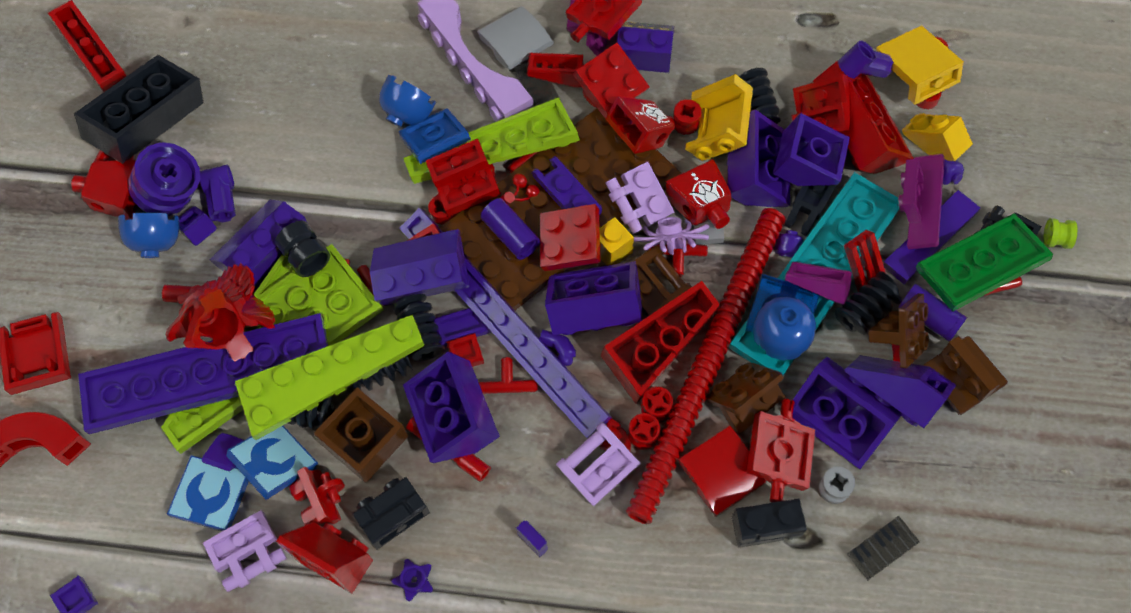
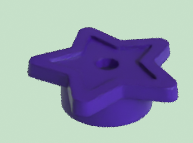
[392,559,433,601]

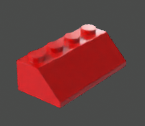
[812,60,914,174]

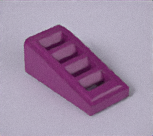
[785,262,852,304]

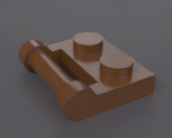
[635,245,692,316]

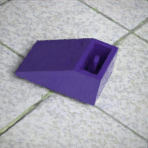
[844,355,956,429]

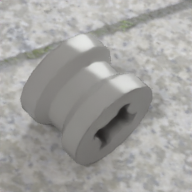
[819,466,855,504]

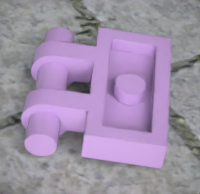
[606,162,675,234]
[203,510,287,592]

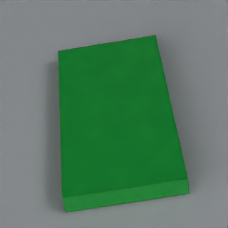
[916,213,1053,312]

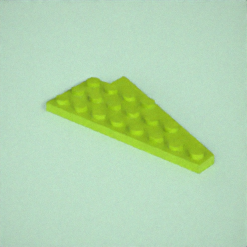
[161,244,384,454]

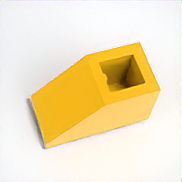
[901,113,973,161]

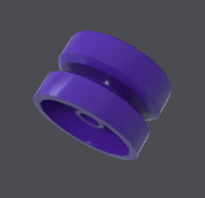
[128,142,200,216]

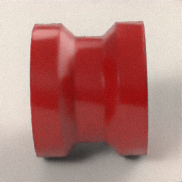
[673,99,701,135]
[641,386,673,423]
[628,413,660,450]

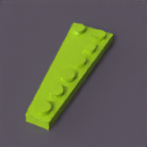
[403,97,580,184]
[235,315,424,440]

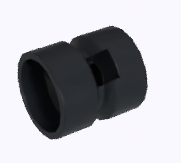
[275,221,330,277]

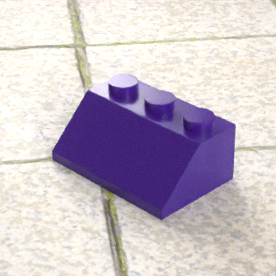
[727,110,790,208]
[210,199,307,292]
[370,229,470,306]
[545,261,642,335]
[403,351,500,463]
[793,357,902,469]

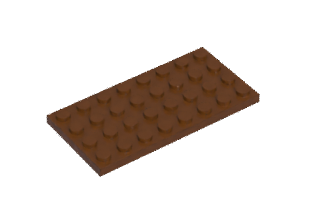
[440,108,681,311]

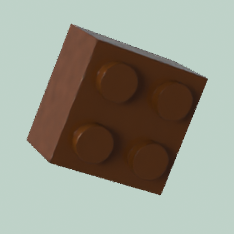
[313,387,408,483]

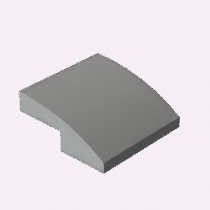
[478,6,554,70]

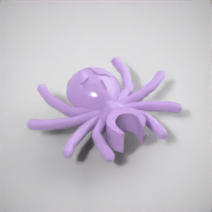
[634,217,709,255]

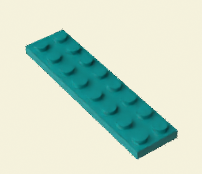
[729,172,900,376]

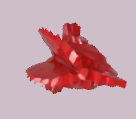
[166,263,275,362]

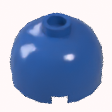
[379,75,436,127]
[118,213,180,258]
[752,297,816,360]

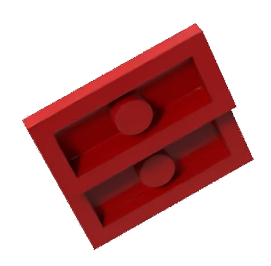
[792,74,850,132]
[425,138,501,217]
[679,426,767,517]

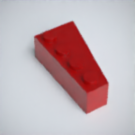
[601,281,720,404]

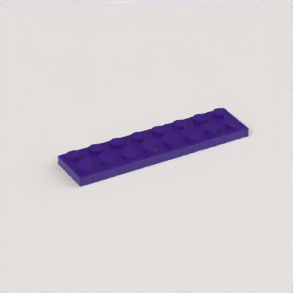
[78,313,328,435]

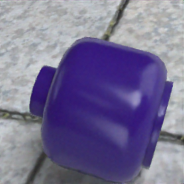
[943,159,964,185]
[774,230,805,258]

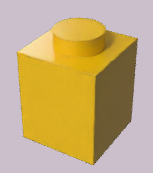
[600,217,634,266]

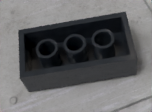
[74,55,204,164]

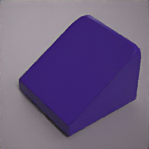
[179,206,217,246]
[202,433,244,471]

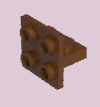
[869,293,929,368]
[923,336,1008,415]
[706,362,785,434]

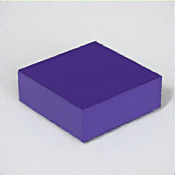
[516,520,548,558]
[50,575,98,613]

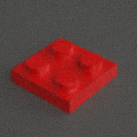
[573,42,650,118]
[540,204,600,271]

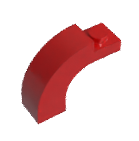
[0,412,91,467]

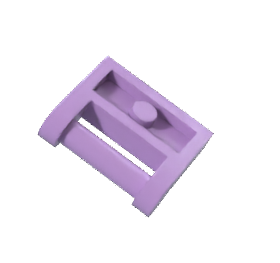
[556,422,640,506]

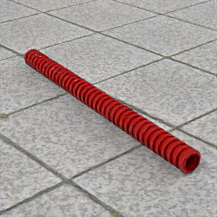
[625,208,786,524]

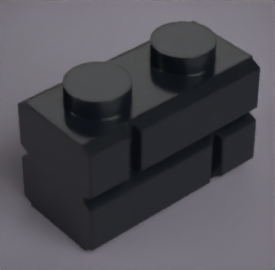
[352,477,430,550]
[732,498,807,548]

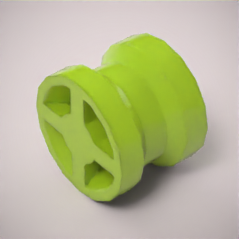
[1043,218,1078,249]

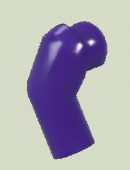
[540,330,576,366]

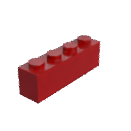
[48,0,127,93]

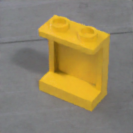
[876,25,964,105]
[685,74,753,161]

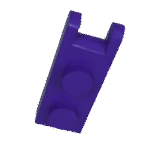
[532,156,602,215]

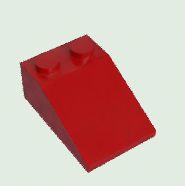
[276,522,373,594]

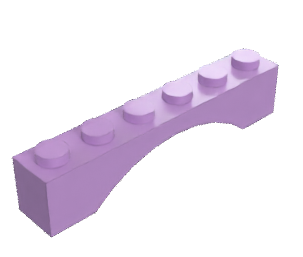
[417,0,533,122]

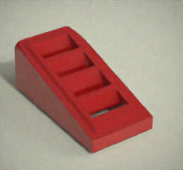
[527,53,584,88]

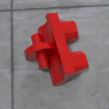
[289,467,345,525]

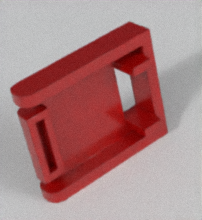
[0,312,71,395]

